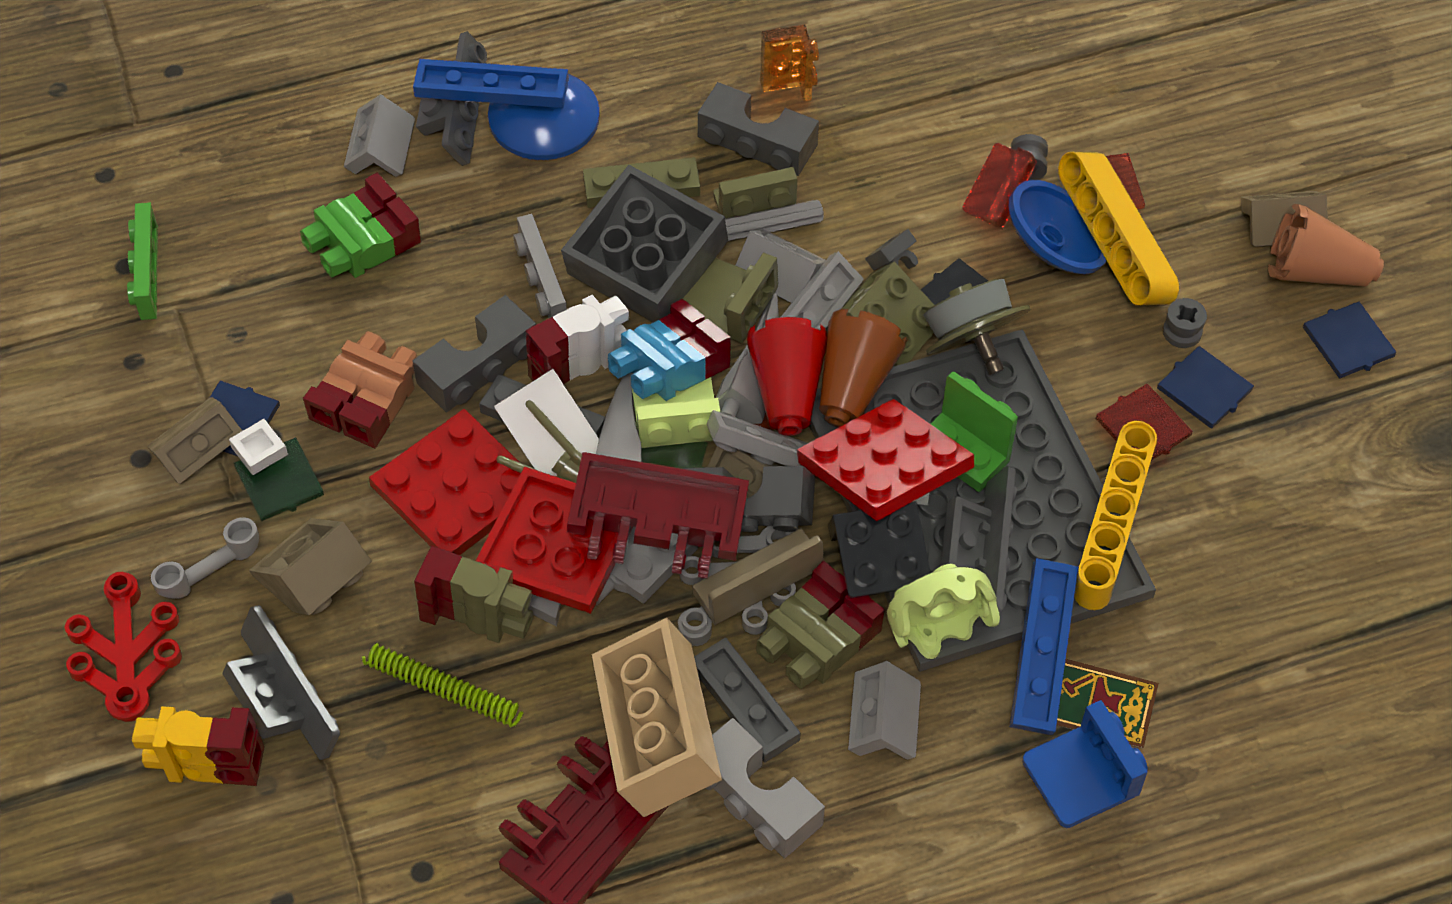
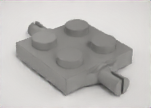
[596,527,698,605]

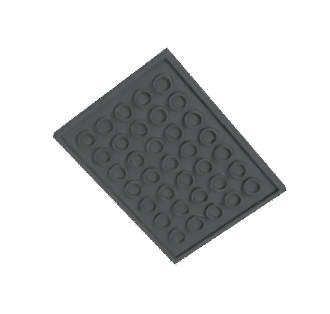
[809,329,1156,672]

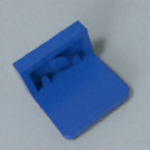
[1022,700,1148,828]

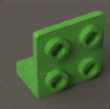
[931,372,1018,493]

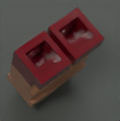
[303,331,417,449]

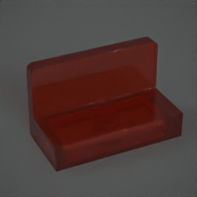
[962,143,1037,230]

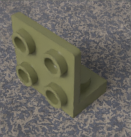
[683,252,778,343]
[841,261,934,366]

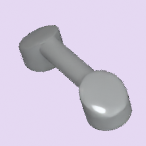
[151,518,259,599]

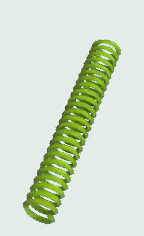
[362,643,523,728]

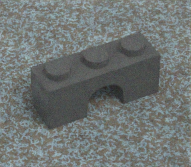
[698,82,819,176]
[412,295,536,413]
[684,466,815,532]

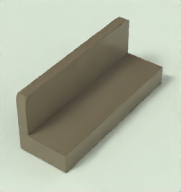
[692,528,824,625]

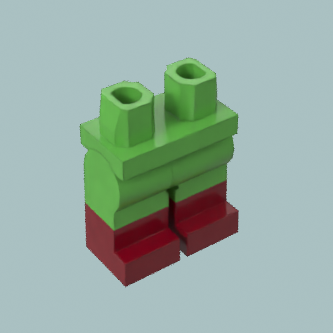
[300,172,421,278]

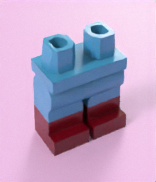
[608,298,731,401]

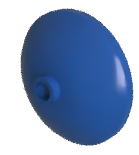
[488,74,600,160]
[1009,180,1107,274]

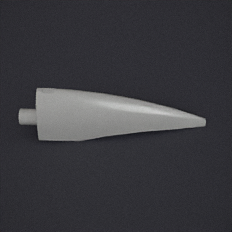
[716,292,779,424]
[596,372,642,462]

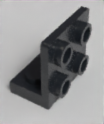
[828,501,931,598]

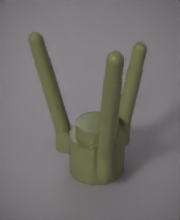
[497,400,582,483]

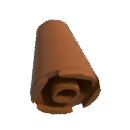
[819,309,908,427]

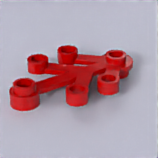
[65,572,182,722]

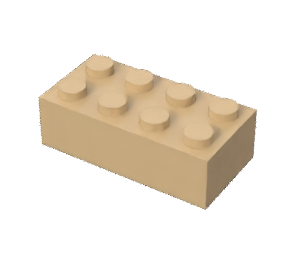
[592,618,722,817]

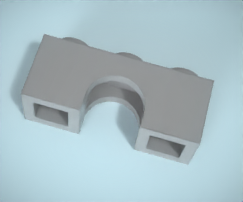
[706,718,825,859]

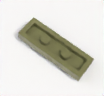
[583,157,700,208]

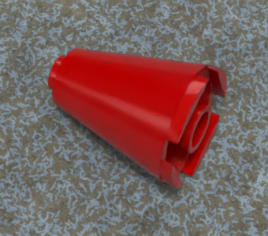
[747,317,827,436]

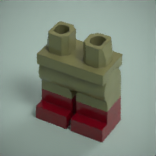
[414,546,533,643]
[756,560,885,689]

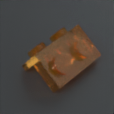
[760,24,819,101]

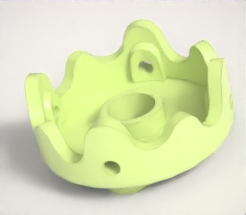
[887,564,1000,659]

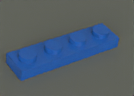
[413,59,569,108]
[1009,558,1078,735]

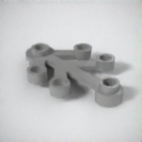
[678,526,796,646]

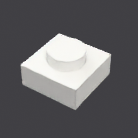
[229,419,288,475]

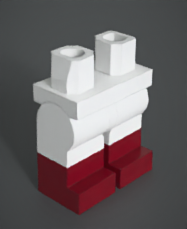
[526,294,629,384]

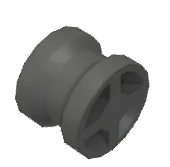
[1009,134,1048,181]
[1163,298,1207,348]

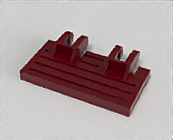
[567,452,749,579]
[498,736,669,904]

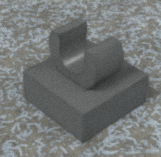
[865,229,918,271]

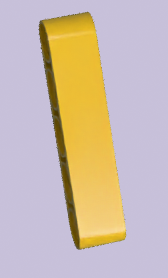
[1058,152,1179,305]
[1074,421,1157,610]

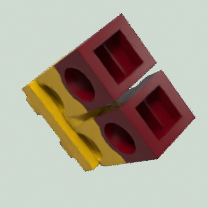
[132,706,265,786]

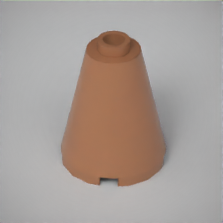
[1268,204,1384,287]

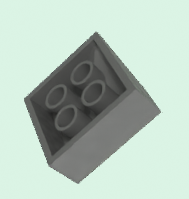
[561,165,728,322]

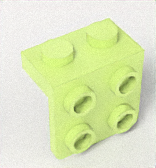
[632,377,720,448]

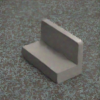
[344,94,415,177]
[735,229,826,303]
[848,661,921,760]

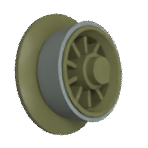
[923,279,1031,376]

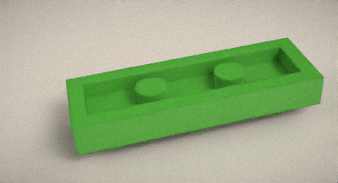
[127,202,158,320]

